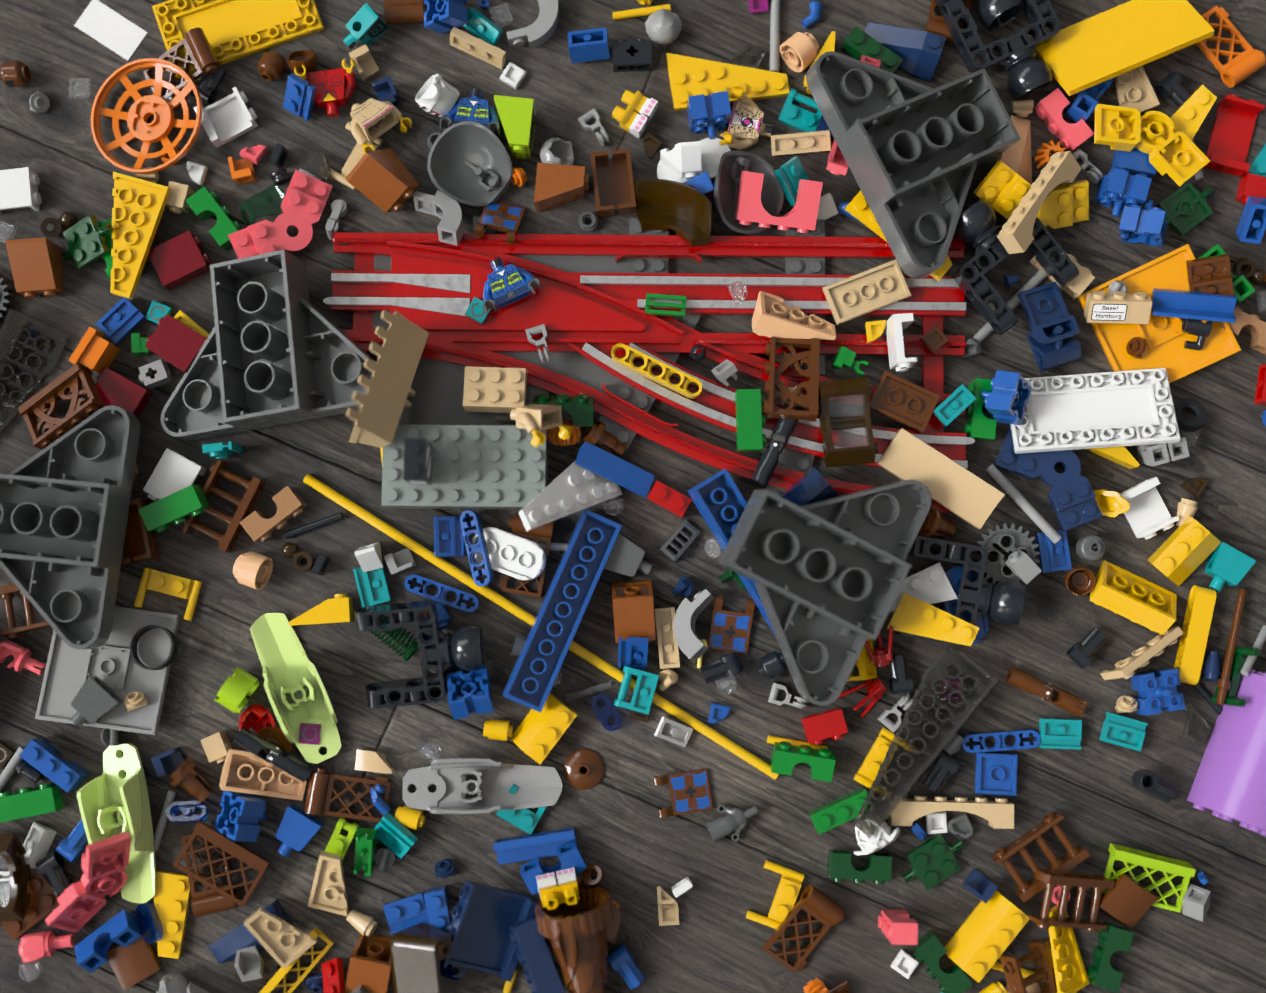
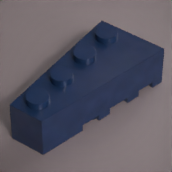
[509,916,565,993]

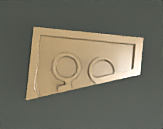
[307,851,349,916]
[244,908,317,969]

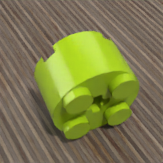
[214,666,261,714]

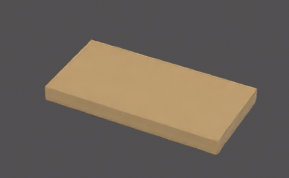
[822,259,912,325]

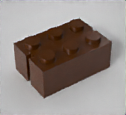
[590,149,636,217]
[121,498,161,567]

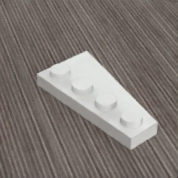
[889,562,958,612]

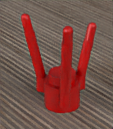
[864,626,893,667]
[837,678,887,718]

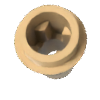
[1176,498,1198,526]
[346,910,378,937]

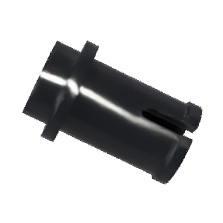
[15,760,43,784]

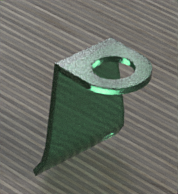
[240,184,285,225]

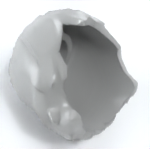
[645,9,682,45]
[540,137,574,165]
[156,972,189,993]

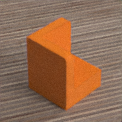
[228,156,257,185]

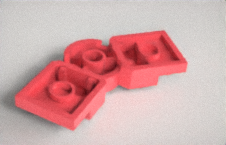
[228,169,333,259]
[45,832,131,933]

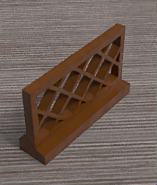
[172,821,272,907]

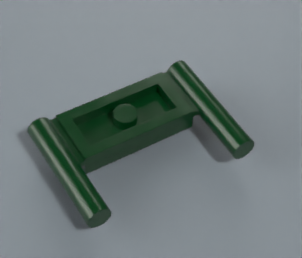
[1212,647,1260,707]

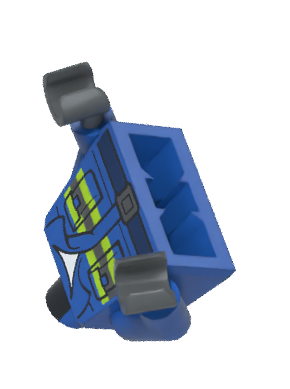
[440,88,501,135]
[483,258,543,314]

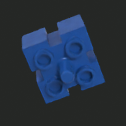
[424,0,468,34]
[687,91,731,140]
[1094,167,1152,217]
[1119,199,1168,247]
[981,370,1032,426]
[447,666,494,720]
[1130,668,1186,716]
[214,790,266,842]

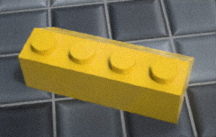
[1090,560,1177,635]
[944,891,1029,983]

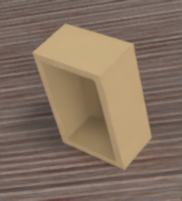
[463,366,527,413]

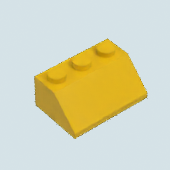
[1148,516,1221,586]
[510,693,578,764]

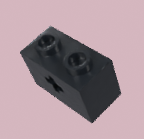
[612,39,652,72]

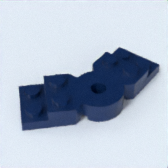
[994,428,1102,532]

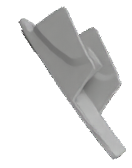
[402,758,563,814]

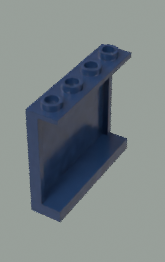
[440,880,538,982]

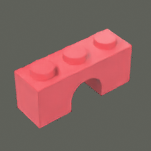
[1034,88,1094,153]
[878,909,918,945]

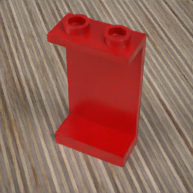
[1204,94,1265,177]

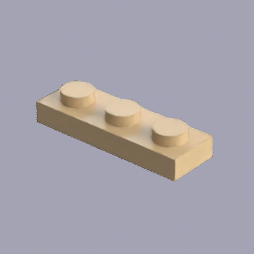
[450,27,506,69]
[771,130,831,156]
[655,607,680,669]

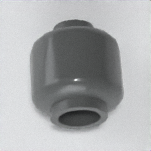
[1076,535,1106,561]

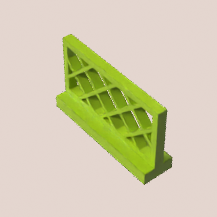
[1102,843,1196,913]

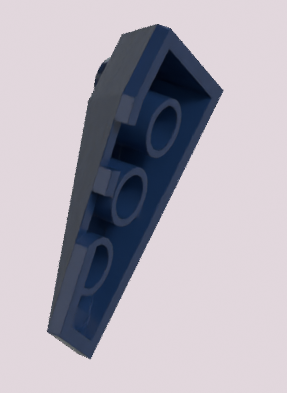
[865,22,946,82]
[780,467,840,506]
[208,900,294,964]

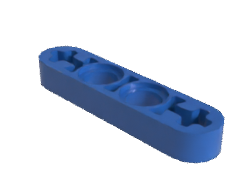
[460,510,493,587]
[404,574,480,612]
[961,729,1041,753]

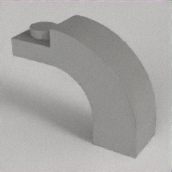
[506,0,559,50]
[413,190,464,246]
[673,589,715,663]

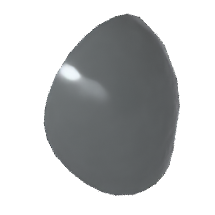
[427,121,513,207]
[714,151,784,234]

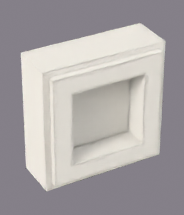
[499,62,527,90]
[925,811,948,834]
[672,877,693,898]
[890,949,919,979]

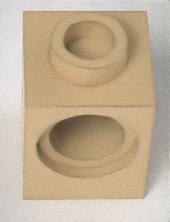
[166,181,194,214]
[200,730,232,764]

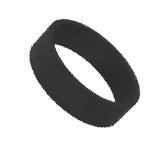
[130,625,178,670]

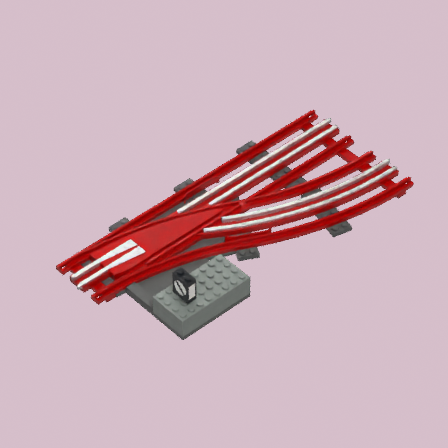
[323,216,975,514]

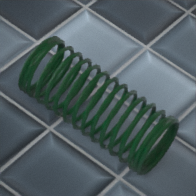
[367,605,418,661]

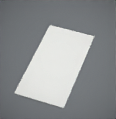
[74,0,148,61]

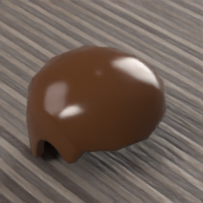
[287,49,317,74]
[1064,566,1096,596]

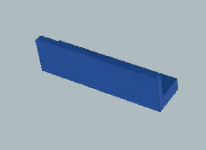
[1151,288,1237,323]
[493,827,577,865]

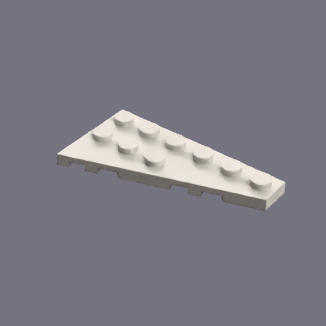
[518,460,622,531]

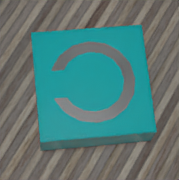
[465,297,492,325]
[145,300,173,324]

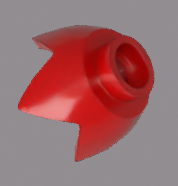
[239,704,276,733]

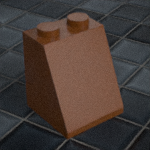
[345,148,419,213]
[534,162,590,213]
[6,237,64,299]
[612,580,656,643]
[345,933,393,993]

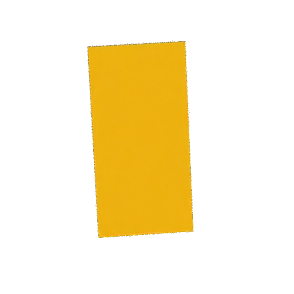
[152,0,324,79]
[1035,0,1215,96]

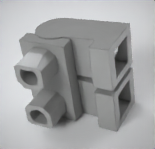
[1135,437,1190,467]

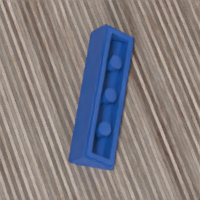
[575,442,655,498]

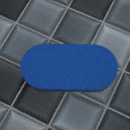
[943,565,989,645]

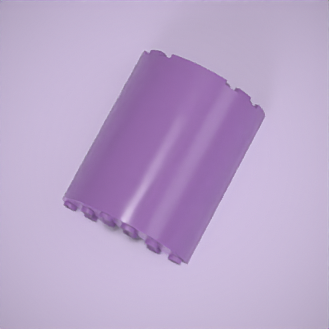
[1187,669,1266,837]

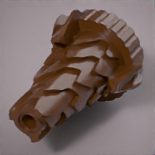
[535,886,621,993]

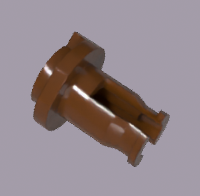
[582,421,627,457]
[917,506,956,539]
[169,756,214,803]

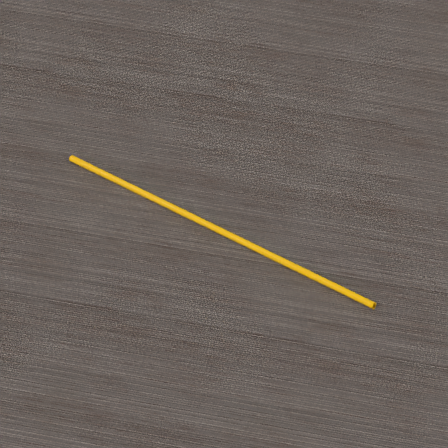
[303,474,779,780]

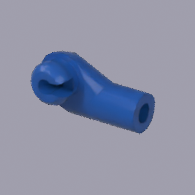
[801,0,823,29]
[370,784,391,815]

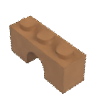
[1220,306,1266,355]
[240,486,306,543]

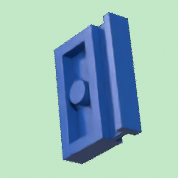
[283,73,317,122]
[96,297,146,345]
[433,516,464,557]
[1035,530,1072,573]
[618,637,648,670]
[383,892,429,934]

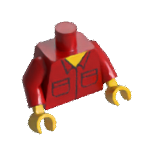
[294,58,356,117]

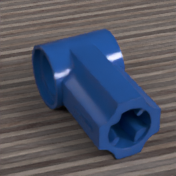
[56,819,88,863]
[607,944,645,989]

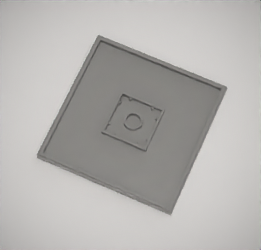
[35,606,180,735]

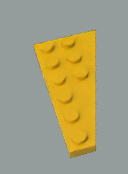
[666,53,789,111]
[110,172,171,300]

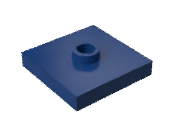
[974,752,1018,796]

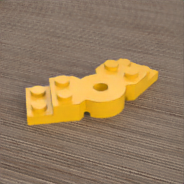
[1094,104,1210,187]
[973,160,1089,229]

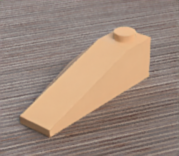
[996,115,1032,184]
[752,291,836,340]
[219,749,307,801]

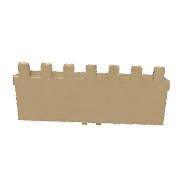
[346,310,429,448]

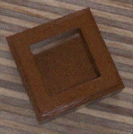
[920,325,949,353]

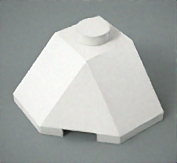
[660,141,702,180]

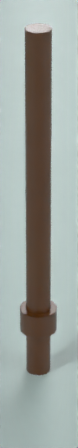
[1216,589,1247,706]

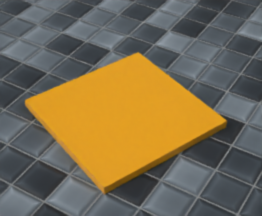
[1077,244,1241,383]

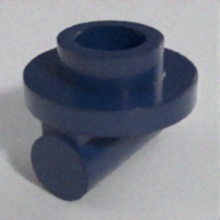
[672,577,694,597]
[434,859,456,878]
[306,973,324,993]

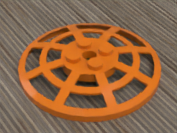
[91,58,203,174]

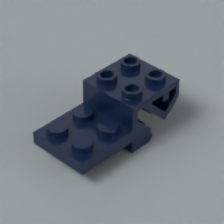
[1018,282,1081,372]

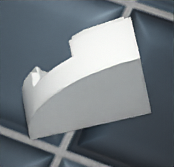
[187,161,208,186]

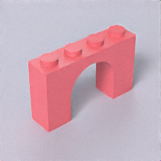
[734,171,823,234]

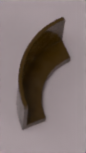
[636,179,712,247]

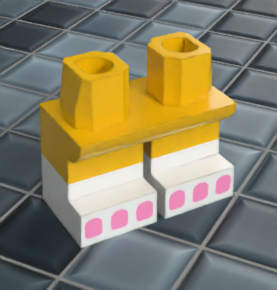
[612,90,658,138]
[536,867,580,910]

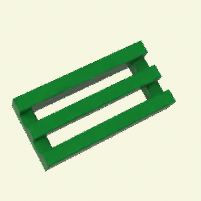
[645,293,686,317]

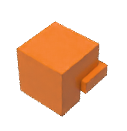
[68,327,121,373]

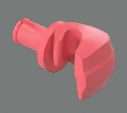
[0,640,46,676]
[18,930,75,963]

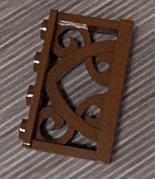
[764,336,820,422]
[18,363,105,449]

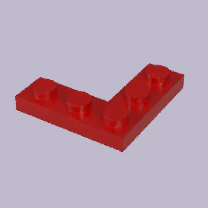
[321,958,345,993]

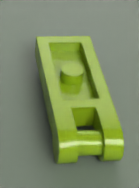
[316,817,359,869]

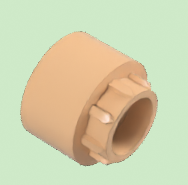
[780,32,819,73]
[233,551,273,590]

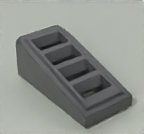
[660,520,700,562]

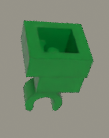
[131,333,149,356]
[831,346,869,375]

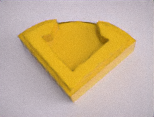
[865,320,886,343]

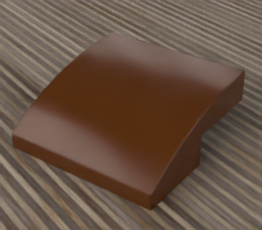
[1186,254,1234,296]
[1099,874,1158,928]
[107,932,162,990]

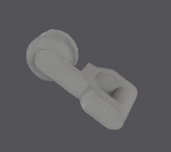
[577,109,610,146]
[1072,148,1103,184]
[325,199,348,240]
[525,324,551,365]
[768,683,810,709]
[878,694,915,732]

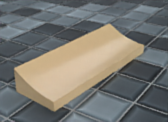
[877,428,1005,529]

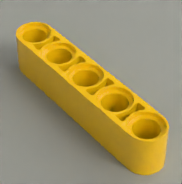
[611,343,702,399]
[1174,585,1217,685]

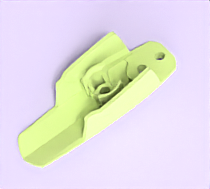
[250,612,342,764]
[77,743,157,904]

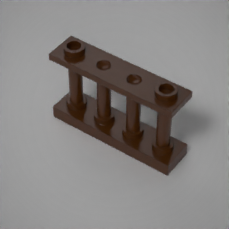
[182,459,266,553]
[0,583,51,639]
[991,812,1090,902]
[1029,870,1115,932]
[1000,940,1057,993]

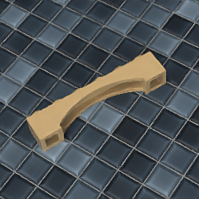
[997,151,1081,254]
[888,795,1014,829]

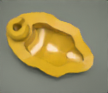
[1094,489,1131,517]

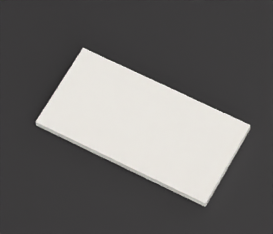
[1010,368,1181,454]

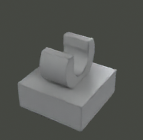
[711,359,738,386]

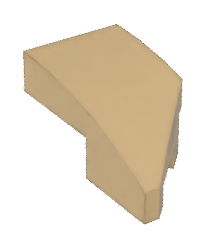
[355,749,395,774]
[657,886,679,926]

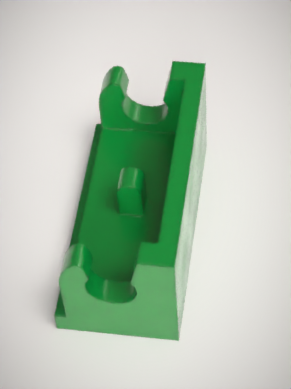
[354,827,377,877]

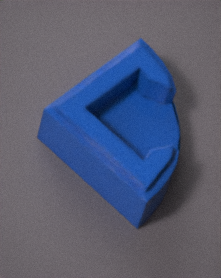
[708,703,731,723]
[908,821,927,840]

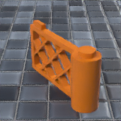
[1195,6,1266,88]

